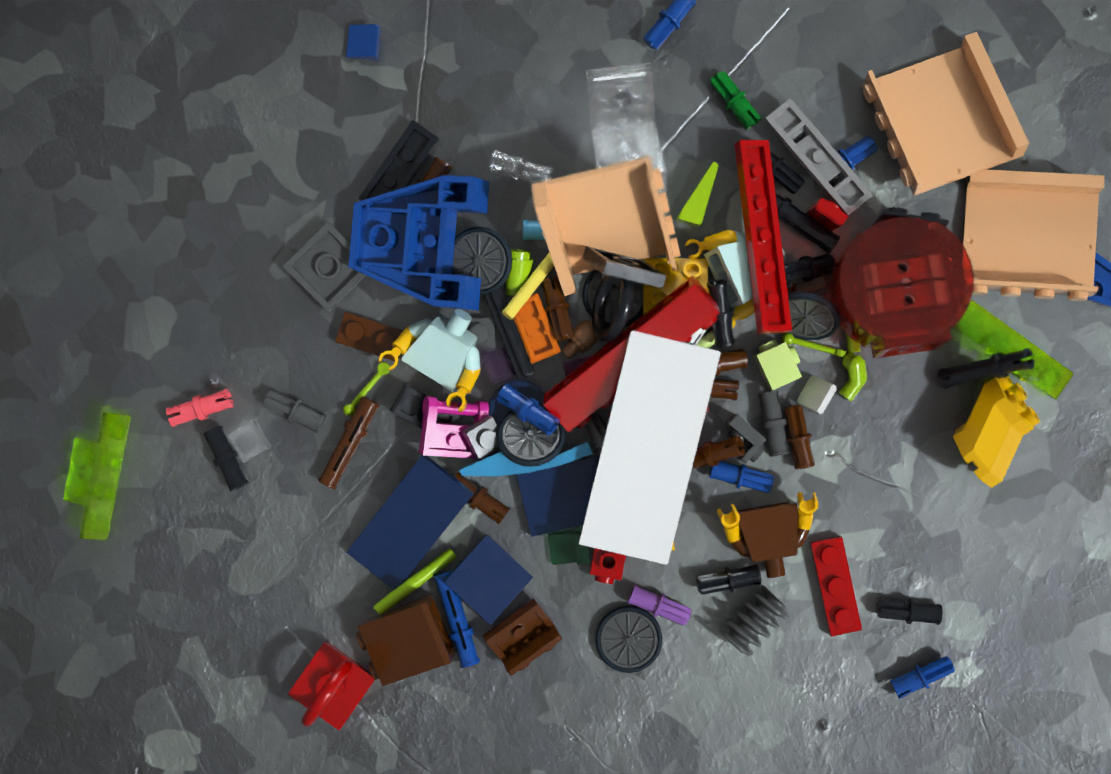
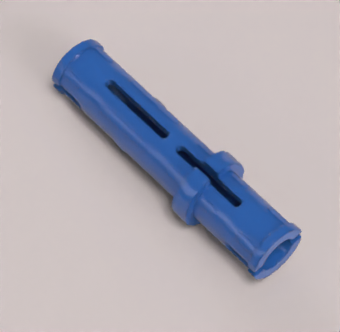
[433,570,480,668]

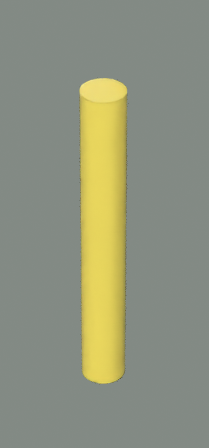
[502,252,554,320]

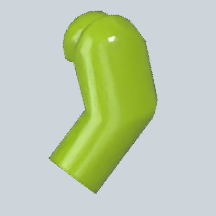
[839,353,867,402]

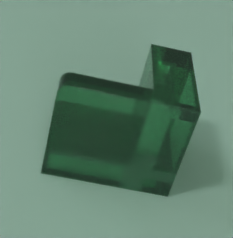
[548,529,590,565]

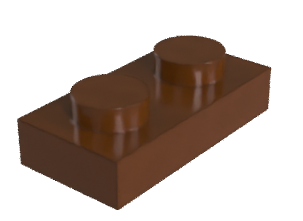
[335,312,403,361]

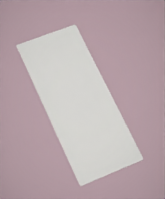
[579,330,721,565]

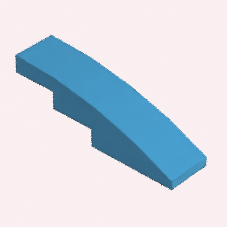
[459,441,593,477]

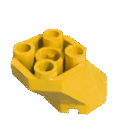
[953,376,1040,488]

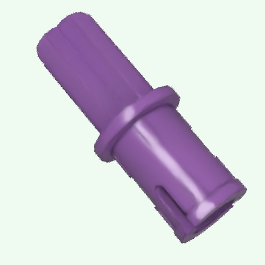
[627,584,692,626]

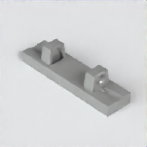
[765,98,874,216]

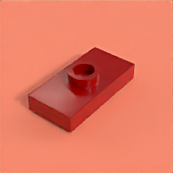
[806,197,849,231]

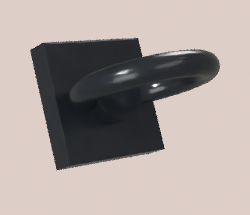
[583,246,666,342]

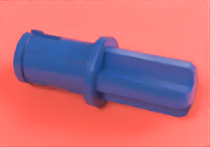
[643,0,696,50]
[831,136,878,181]
[709,461,774,493]
[890,656,955,699]

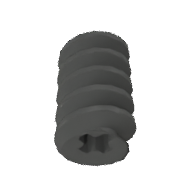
[719,585,789,656]

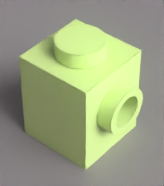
[753,339,802,390]

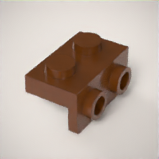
[483,598,562,676]

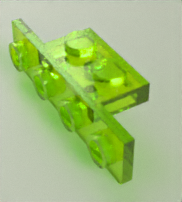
[951,300,1074,400]
[63,412,131,540]

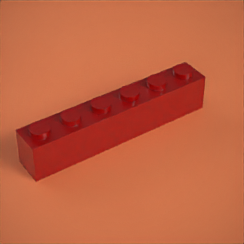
[543,275,720,432]

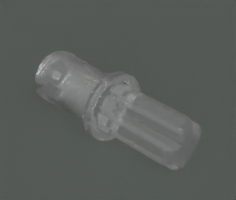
[489,150,554,183]

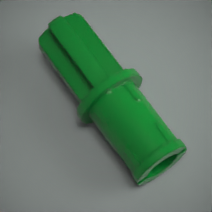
[710,71,762,131]

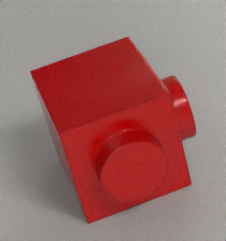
[589,548,626,584]

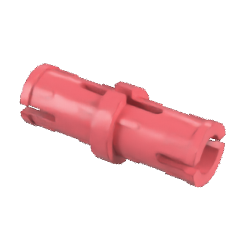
[166,388,234,427]

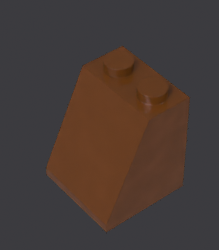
[356,593,456,686]

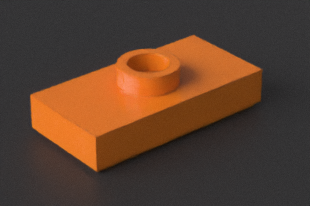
[514,293,561,364]

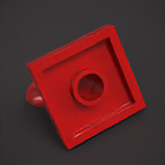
[287,640,375,731]

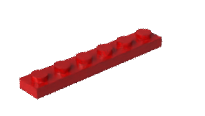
[734,140,792,334]

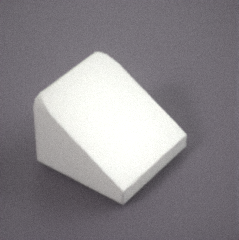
[797,376,837,414]

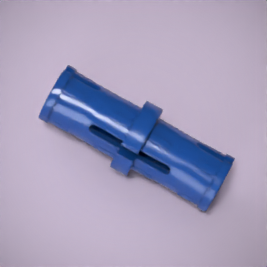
[497,384,560,436]

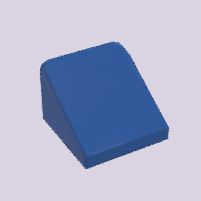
[346,24,381,61]

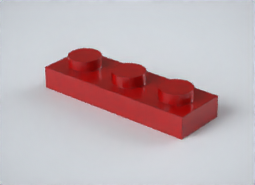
[809,536,862,637]

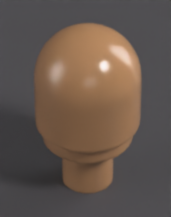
[561,320,598,360]

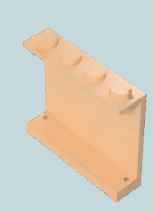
[863,32,1029,196]
[532,156,681,296]
[960,169,1105,301]

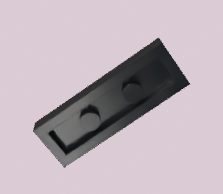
[358,120,440,201]

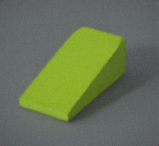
[675,162,719,228]

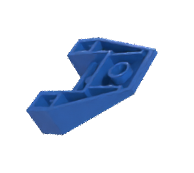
[348,175,490,311]

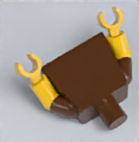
[717,492,819,578]

